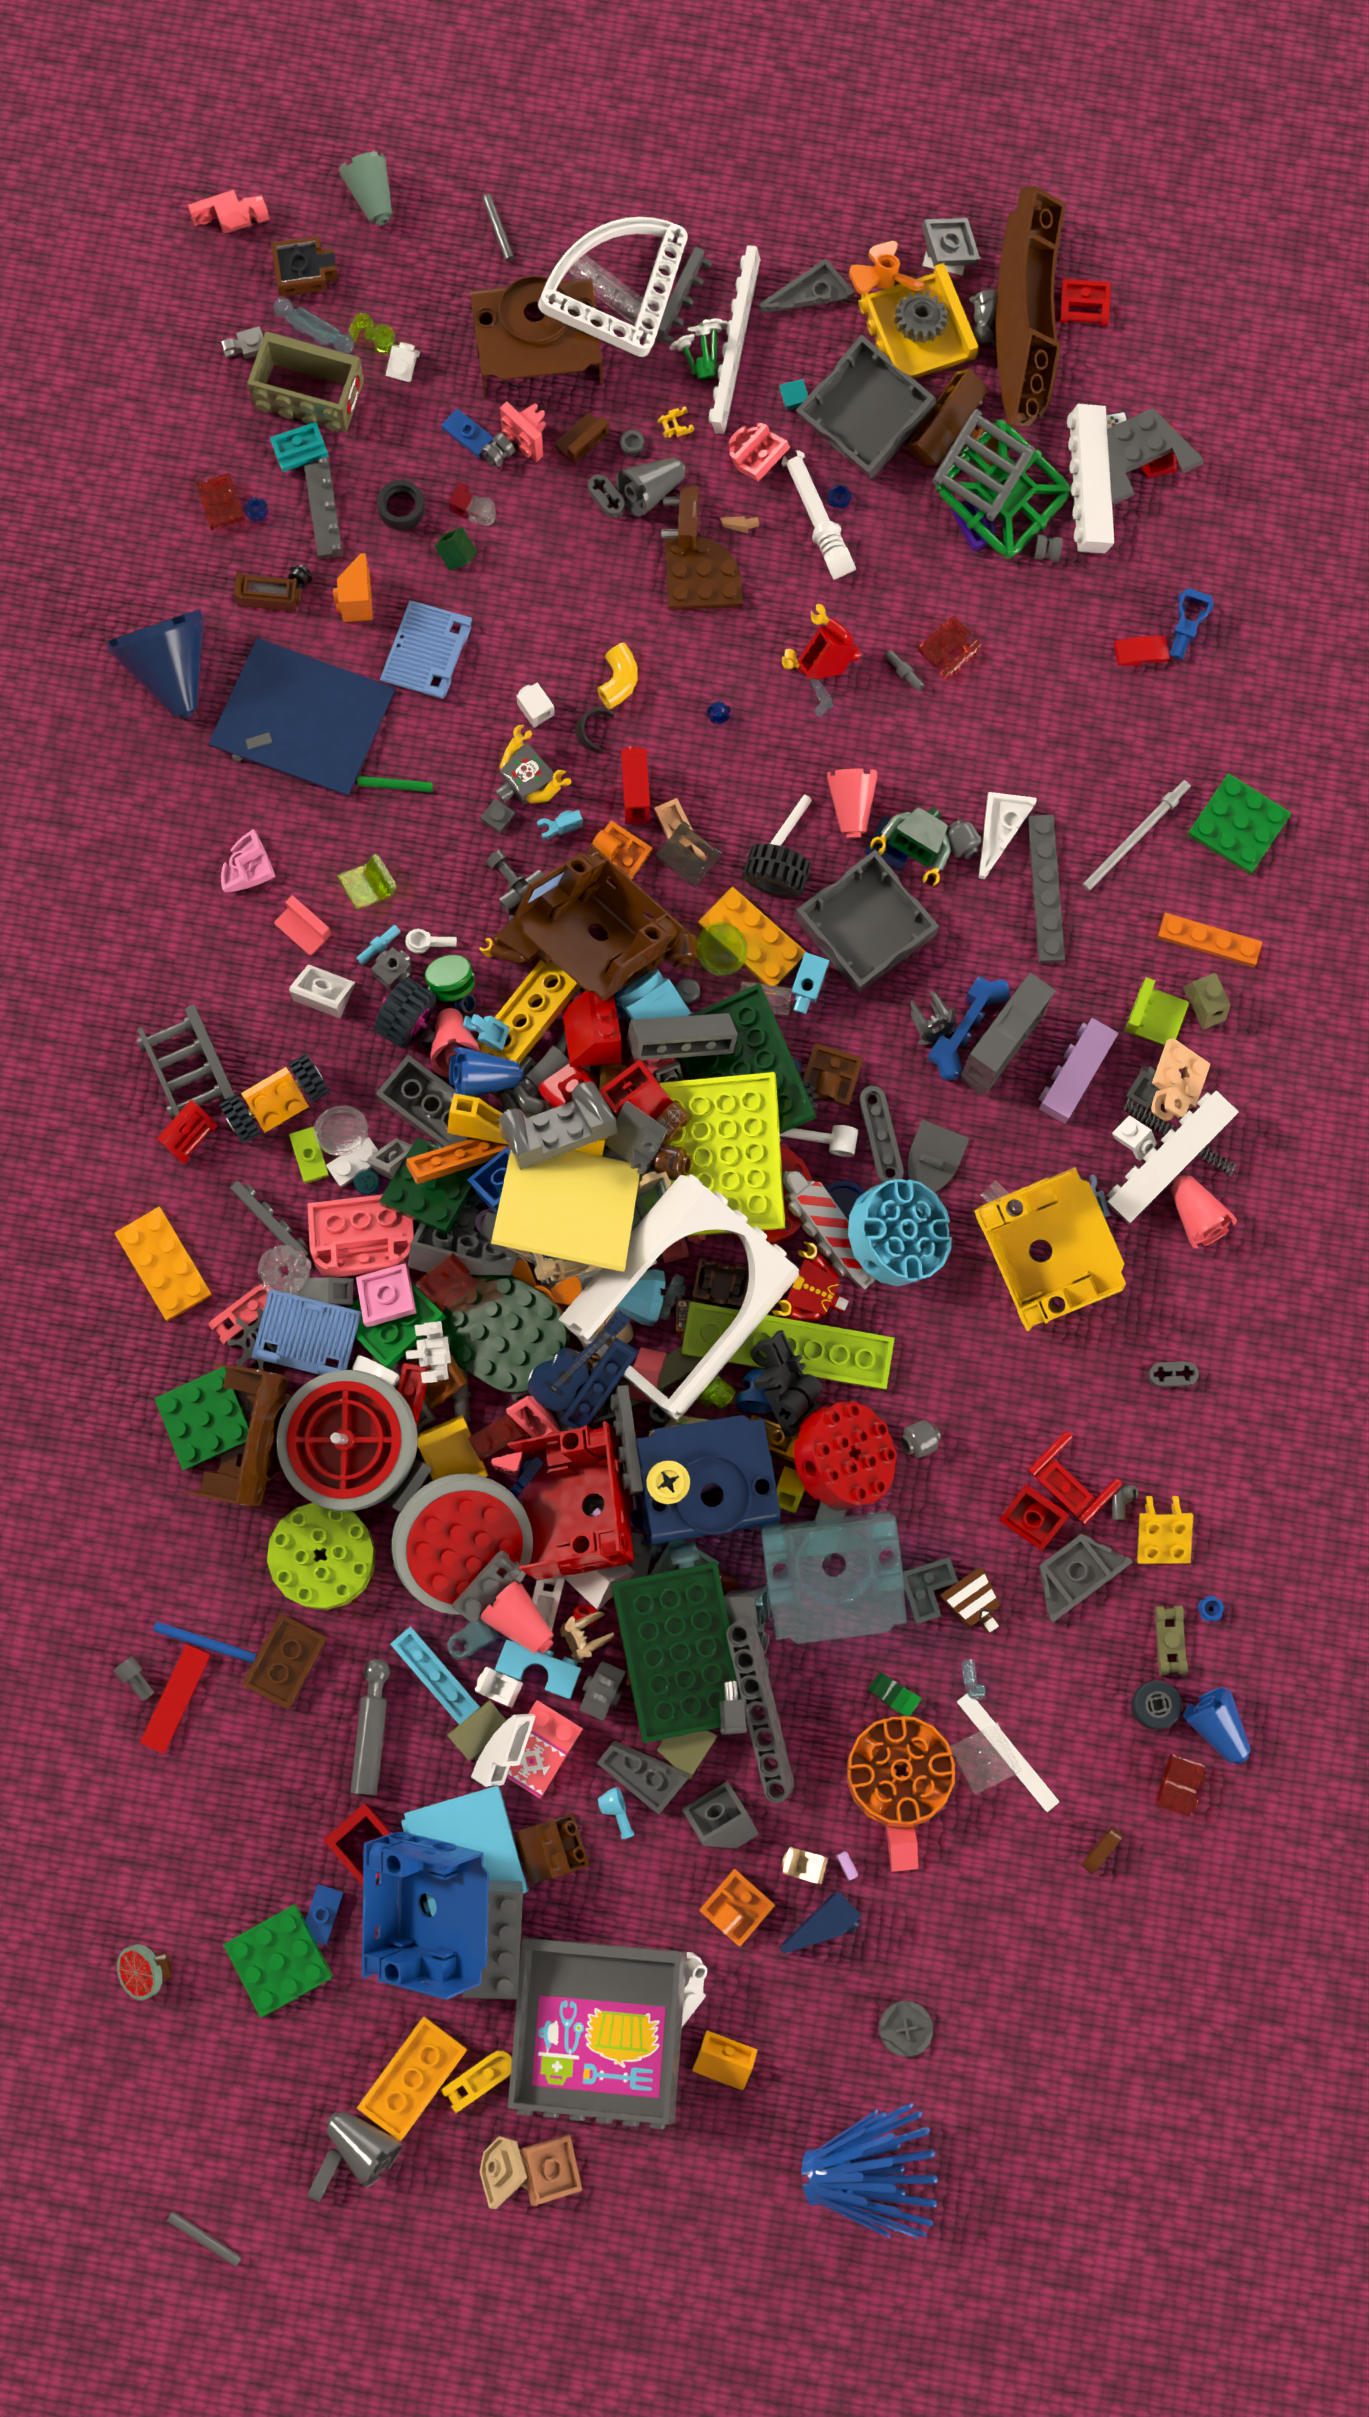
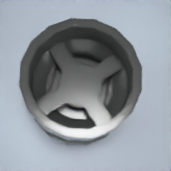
[481,433,515,468]
[1034,535,1063,563]

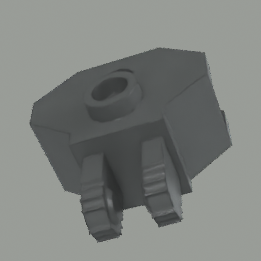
[579,1661,626,1721]

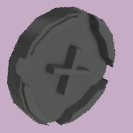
[879,2001,933,2057]

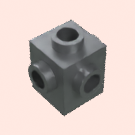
[371,947,413,992]

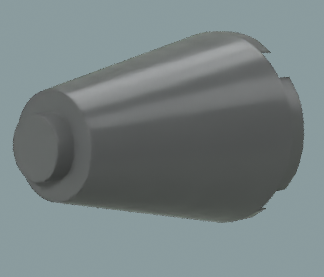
[616,457,686,516]
[326,2111,402,2188]

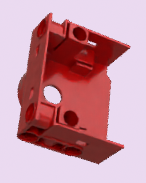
[507,1421,634,1581]

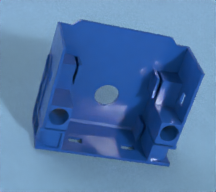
[362,1832,489,2000]

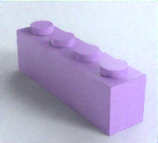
[1038,1018,1118,1124]

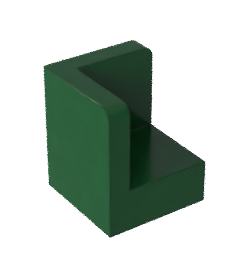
[434,527,477,571]

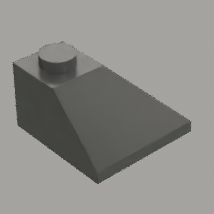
[682,1781,759,1848]

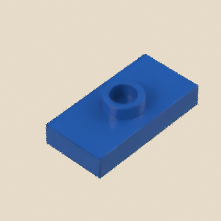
[441,409,493,459]
[306,1884,344,1945]

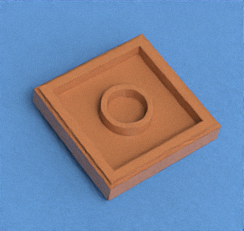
[519,2135,582,2206]

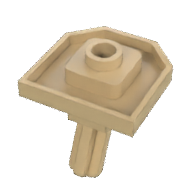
[479,2136,527,2209]

